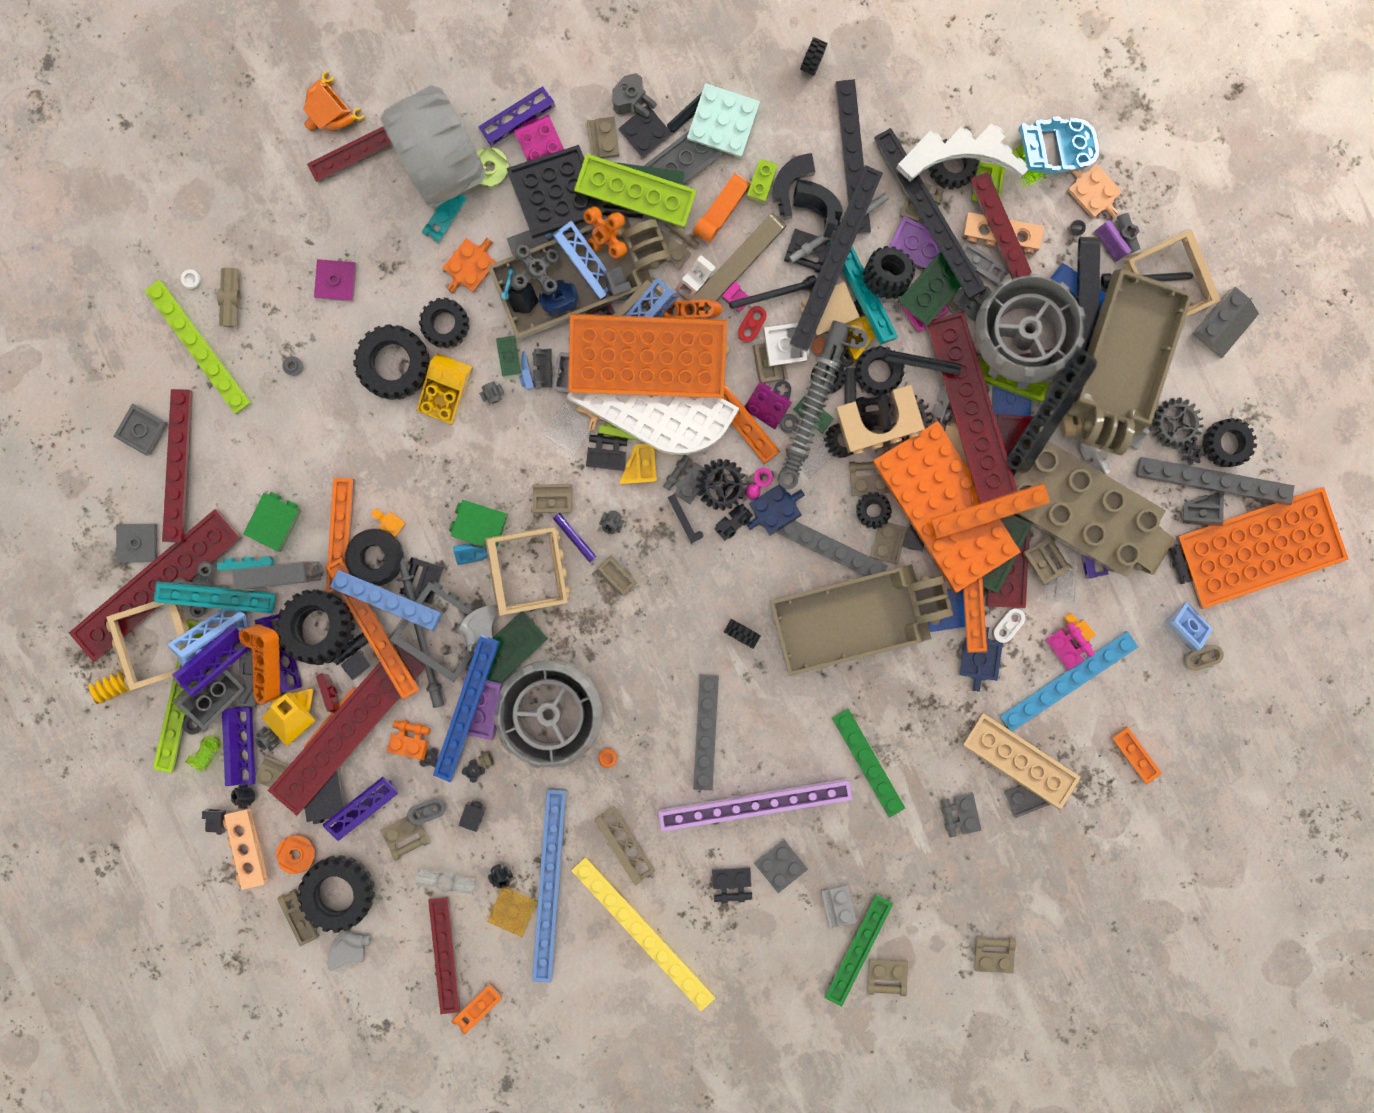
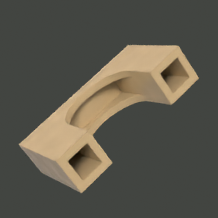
[835,385,925,455]

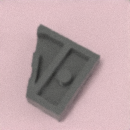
[1183,492,1224,526]

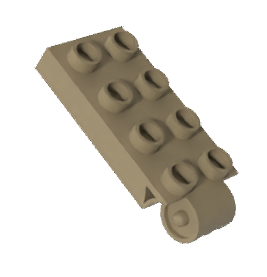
[488,216,671,341]
[1068,269,1193,456]
[1013,441,1175,577]
[770,564,953,676]

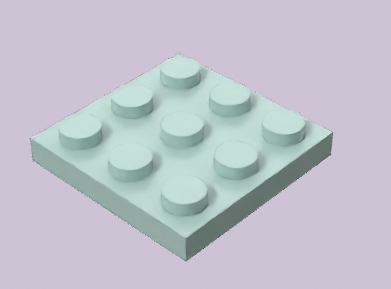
[687,83,760,158]

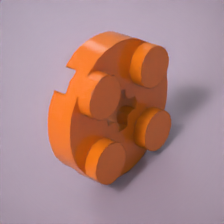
[276,835,316,874]

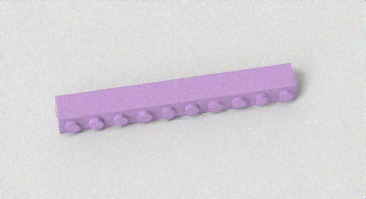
[658,778,852,832]

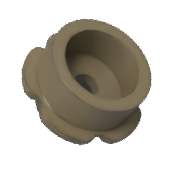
[478,751,494,769]

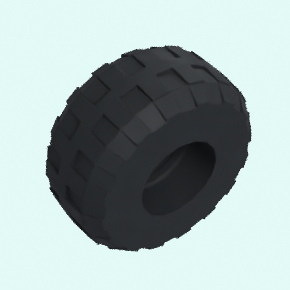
[345,529,404,586]

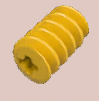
[88,670,132,704]

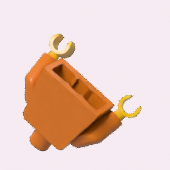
[303,72,365,131]

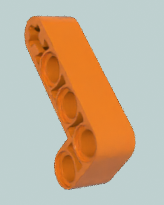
[693,173,751,245]
[645,299,722,319]
[239,624,280,705]

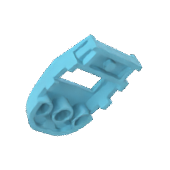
[1018,117,1099,175]

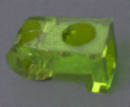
[185,735,221,772]

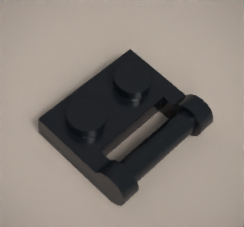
[784,228,831,273]
[856,394,891,431]
[400,557,444,604]

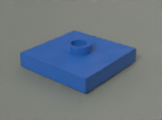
[992,386,1031,418]

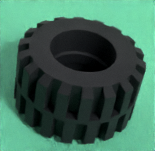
[928,137,979,189]
[863,246,916,299]
[419,298,470,348]
[855,346,905,396]
[1202,418,1257,467]

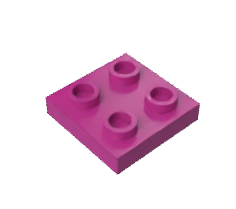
[514,115,564,161]

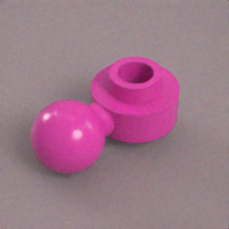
[745,468,773,500]

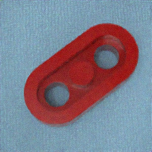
[738,306,767,343]

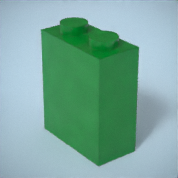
[243,492,302,552]
[449,500,508,550]

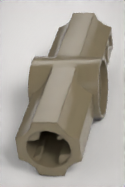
[217,268,241,327]

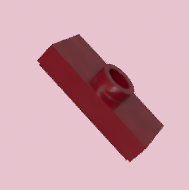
[316,673,340,713]

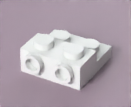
[763,323,809,367]

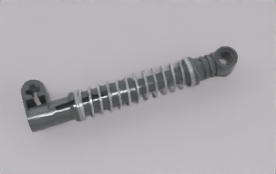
[777,320,868,489]

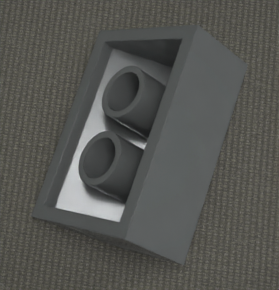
[1192,287,1259,358]
[172,668,245,731]

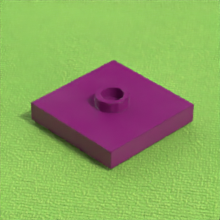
[314,259,356,301]

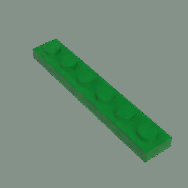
[831,708,906,818]
[824,894,893,1007]

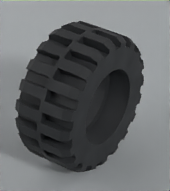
[353,324,430,400]
[276,589,355,665]
[297,855,375,933]

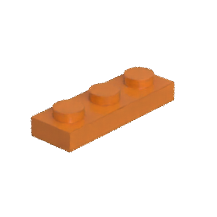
[1111,726,1162,785]

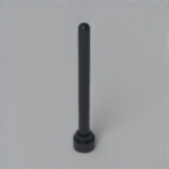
[1101,272,1194,289]
[729,275,817,309]

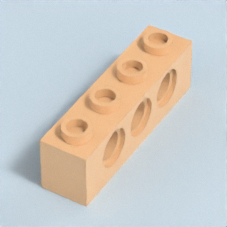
[962,212,1044,254]
[223,807,268,890]

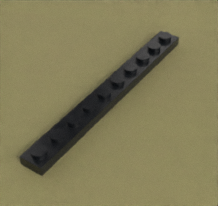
[874,128,986,300]
[789,165,883,352]

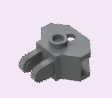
[612,73,657,117]

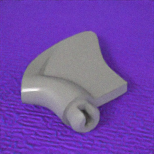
[457,605,497,652]
[328,930,370,971]

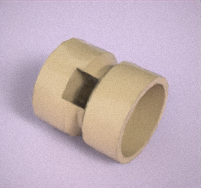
[1060,412,1084,438]

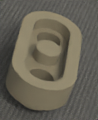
[1184,645,1224,671]

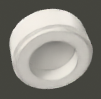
[180,269,201,289]

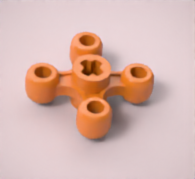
[584,207,627,258]

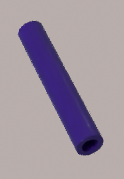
[553,513,597,563]

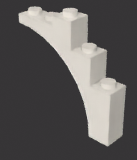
[896,123,1028,181]

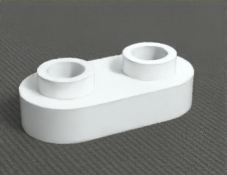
[993,609,1025,643]

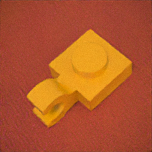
[371,508,406,537]
[1063,613,1096,646]

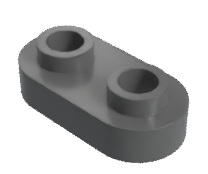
[407,799,445,825]

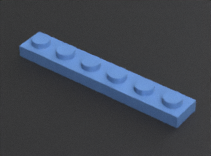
[330,570,442,632]

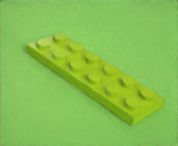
[574,153,697,228]

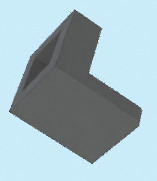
[602,267,631,295]

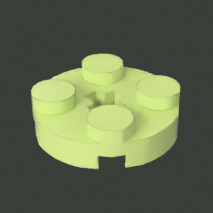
[477,148,509,188]

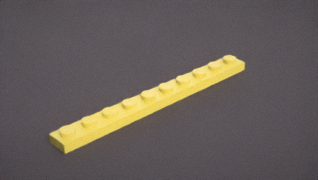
[571,857,715,1011]

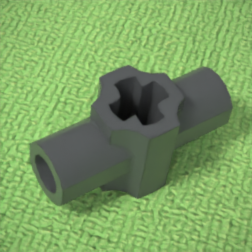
[1116,213,1141,254]

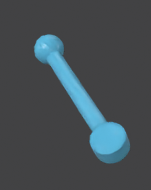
[501,268,515,300]

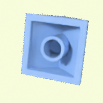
[1165,602,1213,651]

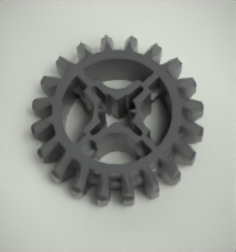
[1151,397,1204,449]

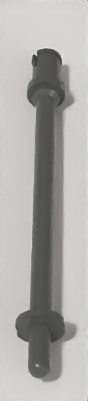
[397,558,445,708]

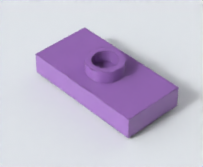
[1094,220,1132,262]

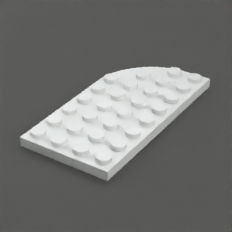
[567,392,739,455]

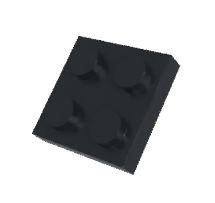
[618,105,672,159]

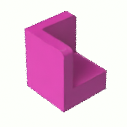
[722,282,749,313]

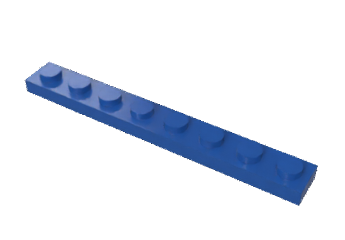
[433,635,500,782]

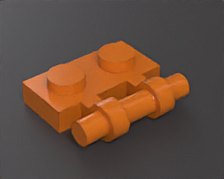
[386,720,431,761]

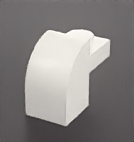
[675,255,716,300]

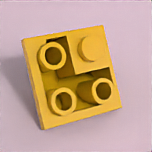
[261,692,316,746]

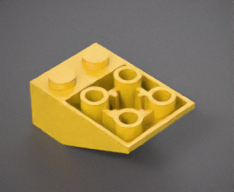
[416,353,473,425]

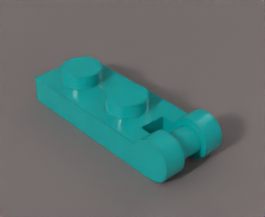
[422,194,467,243]
[217,556,275,571]

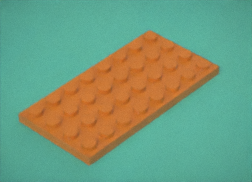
[569,314,727,398]
[872,421,1020,593]
[1177,487,1349,609]

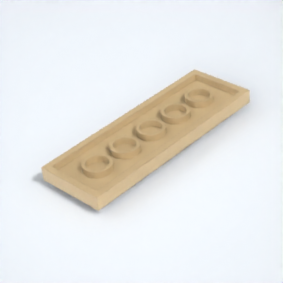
[962,713,1081,810]

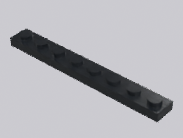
[835,79,871,234]

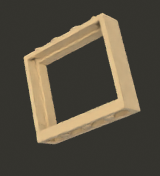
[1123,230,1221,317]
[485,526,570,615]
[106,602,189,691]

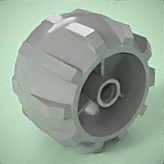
[380,85,485,206]
[974,273,1085,389]
[494,660,603,769]

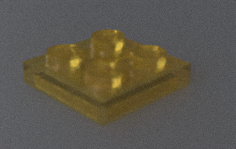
[487,887,538,937]

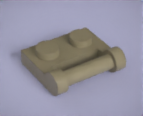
[849,461,891,496]
[1023,536,1073,586]
[380,812,430,861]
[974,937,1016,973]
[868,959,908,996]

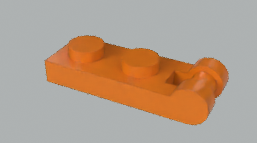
[451,983,502,1035]

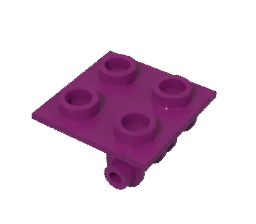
[744,382,792,429]

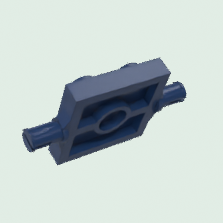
[746,485,805,536]
[958,627,1003,692]

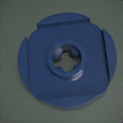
[539,280,578,316]

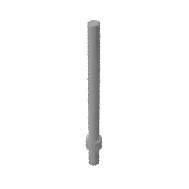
[789,193,889,263]

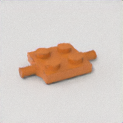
[443,237,497,293]

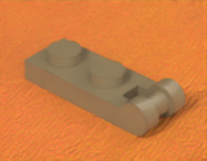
[278,889,319,947]

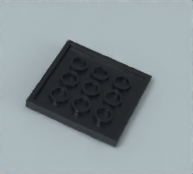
[506,145,605,239]

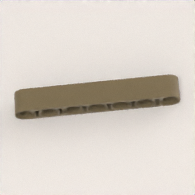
[690,212,787,314]

